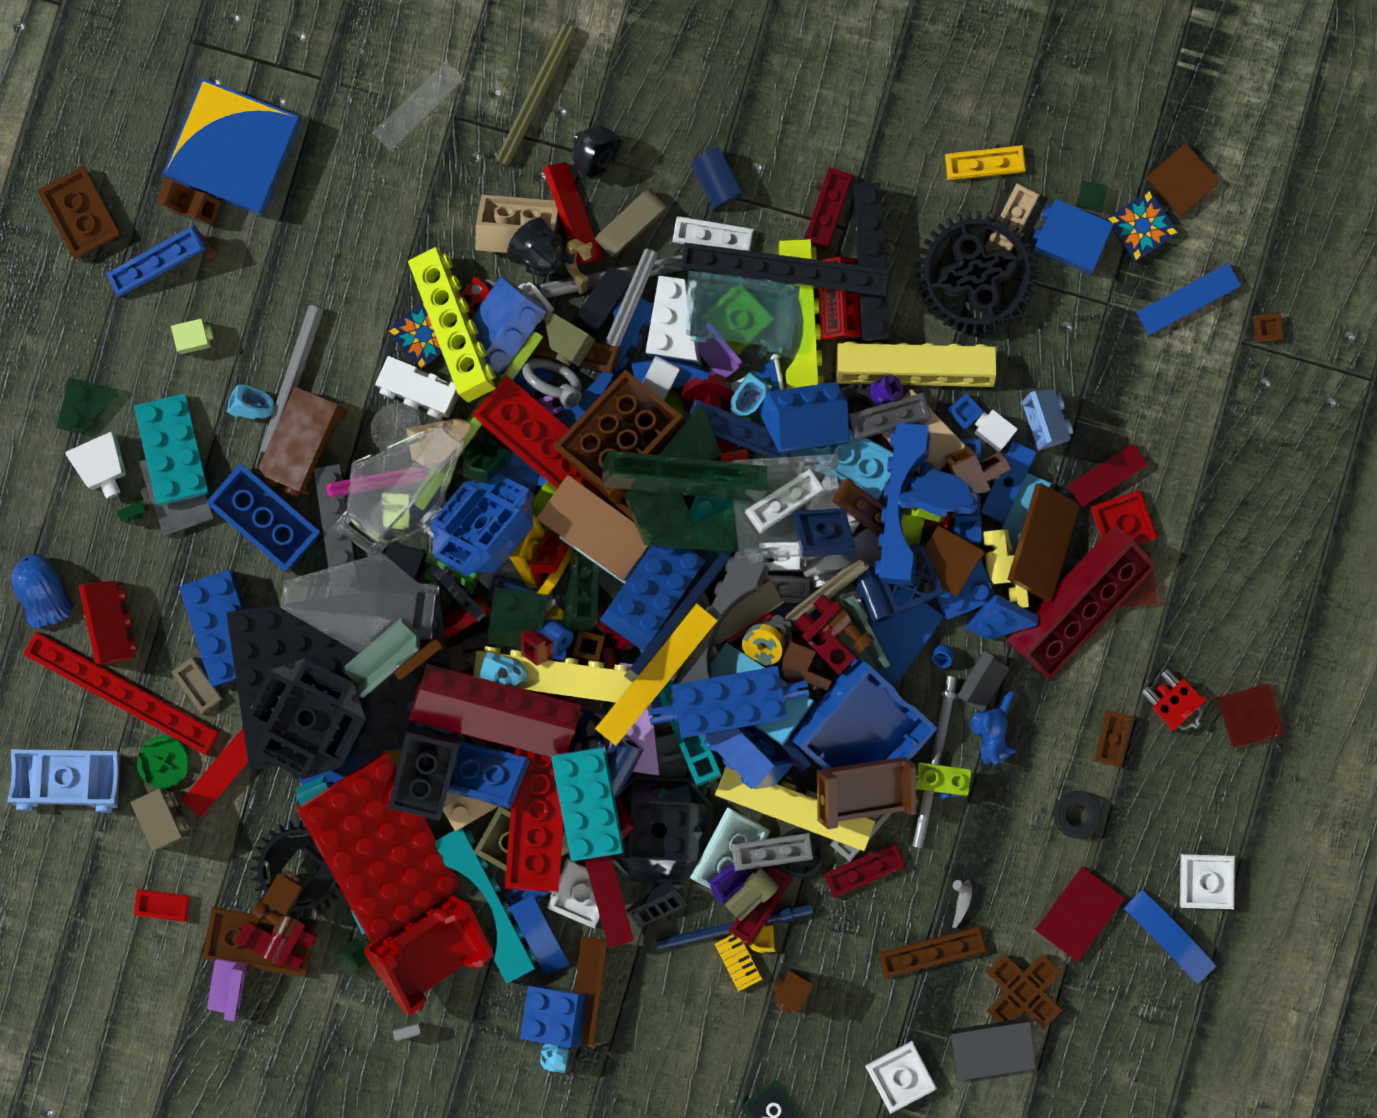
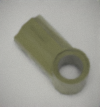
[725,867,779,921]

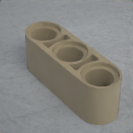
[595,188,668,258]

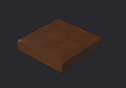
[1145,143,1220,217]
[915,525,984,598]
[394,638,447,680]

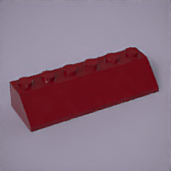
[1006,525,1157,681]
[409,664,581,758]

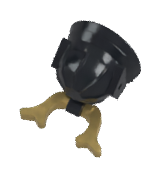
[507,217,592,294]

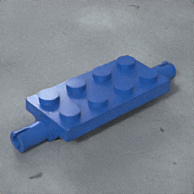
[648,666,809,739]

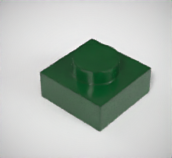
[116,501,149,525]

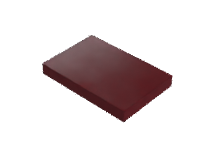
[1034,866,1125,962]

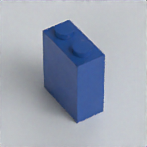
[1031,199,1114,275]

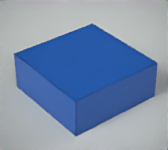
[947,393,984,430]

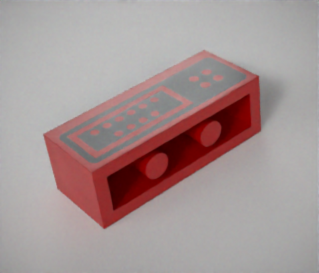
[818,257,862,341]

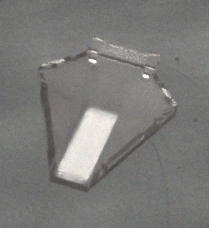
[332,423,464,561]
[280,553,440,654]

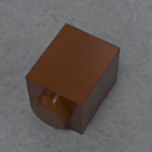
[262,871,304,915]

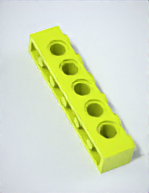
[408,247,496,402]

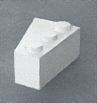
[646,276,701,365]
[375,356,459,420]

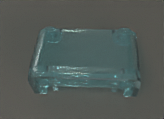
[686,270,800,353]

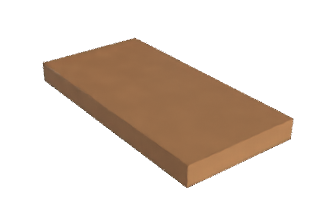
[536,475,654,581]

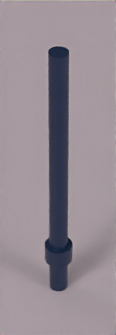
[656,904,813,950]

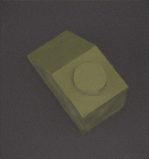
[544,309,596,367]

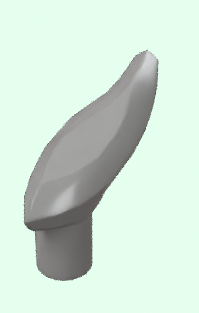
[952,880,972,929]

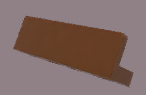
[574,936,607,1048]

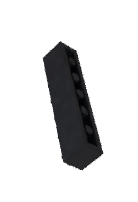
[852,182,889,344]

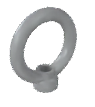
[522,358,582,408]

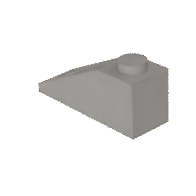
[803,528,882,577]

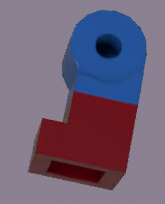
[521,620,573,666]

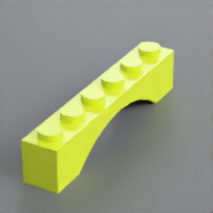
[778,239,823,389]

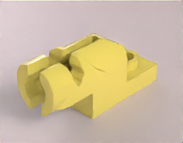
[982,530,1029,608]

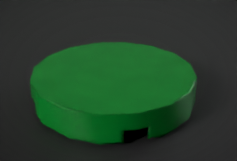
[137,736,190,788]

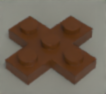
[986,953,1062,1029]

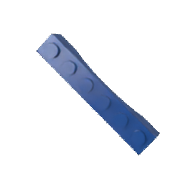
[554,289,654,429]
[875,423,931,586]

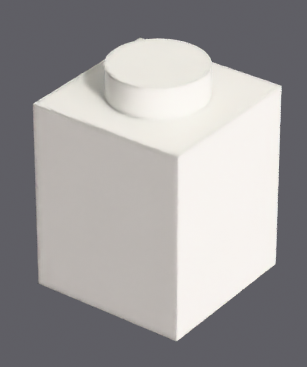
[975,410,1017,452]

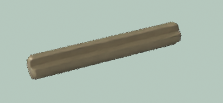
[785,557,869,620]

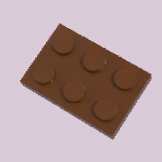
[37,166,121,260]

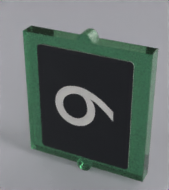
[740,1080,802,1118]

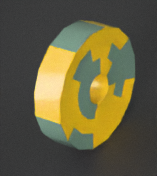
[742,624,785,666]

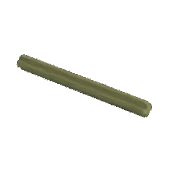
[497,23,575,166]

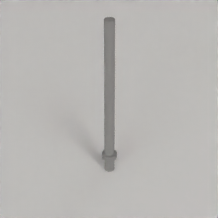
[913,676,958,848]

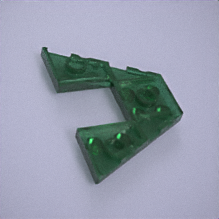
[624,405,761,554]

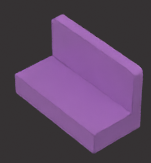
[697,323,743,379]
[207,958,247,1021]

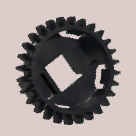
[250,820,342,919]

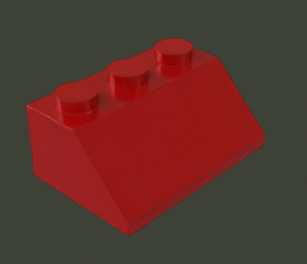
[79,580,138,665]

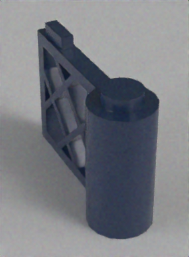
[852,543,945,625]
[569,710,644,797]

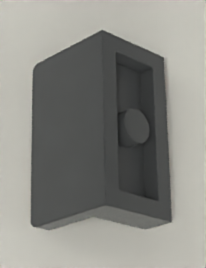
[956,651,1009,712]

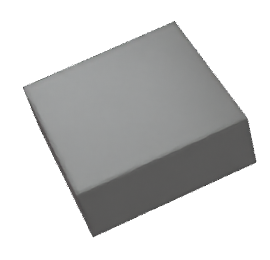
[393,1022,423,1041]

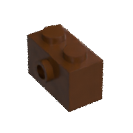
[772,968,814,1014]

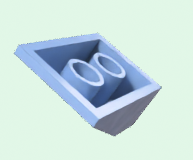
[1022,389,1073,451]

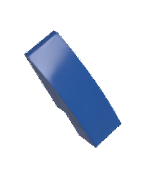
[632,359,717,389]
[509,894,570,977]

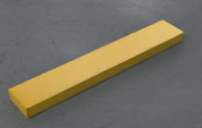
[595,604,718,746]

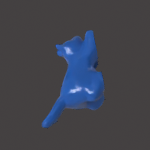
[970,691,1016,765]

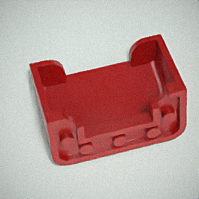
[364,895,495,1016]

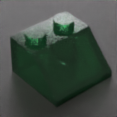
[487,587,548,649]

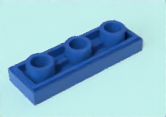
[980,441,1036,524]

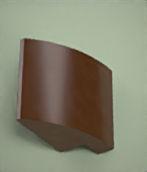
[553,370,710,527]

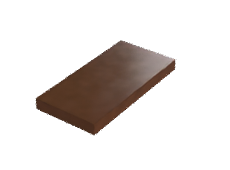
[1007,483,1080,601]
[202,907,317,978]

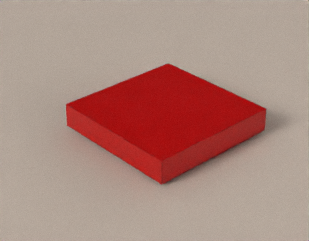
[1090,490,1158,545]

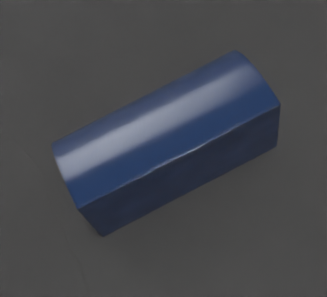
[690,146,741,210]

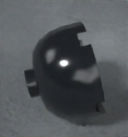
[571,126,623,180]

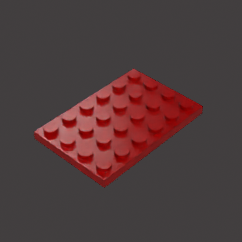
[296,752,462,945]

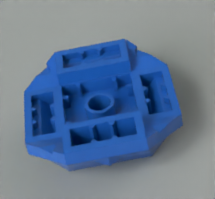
[431,475,535,577]

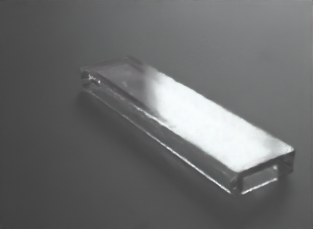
[372,61,465,153]

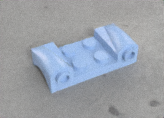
[8,749,121,813]

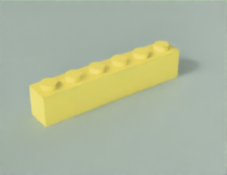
[837,342,996,387]
[473,646,633,702]
[715,766,875,851]

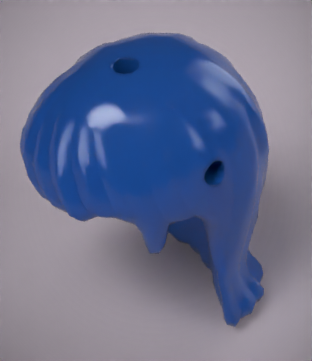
[11,553,74,629]

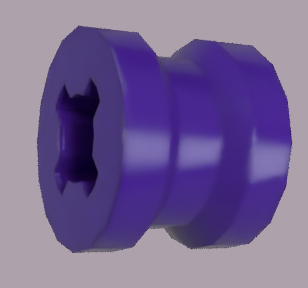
[870,375,903,405]

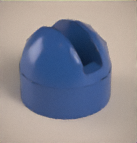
[931,644,954,668]

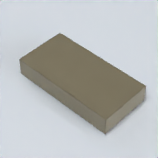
[171,656,224,715]

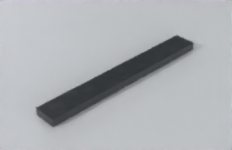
[680,242,892,297]

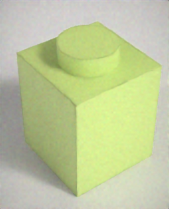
[171,318,214,355]

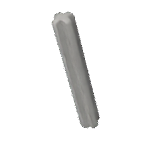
[606,249,657,347]

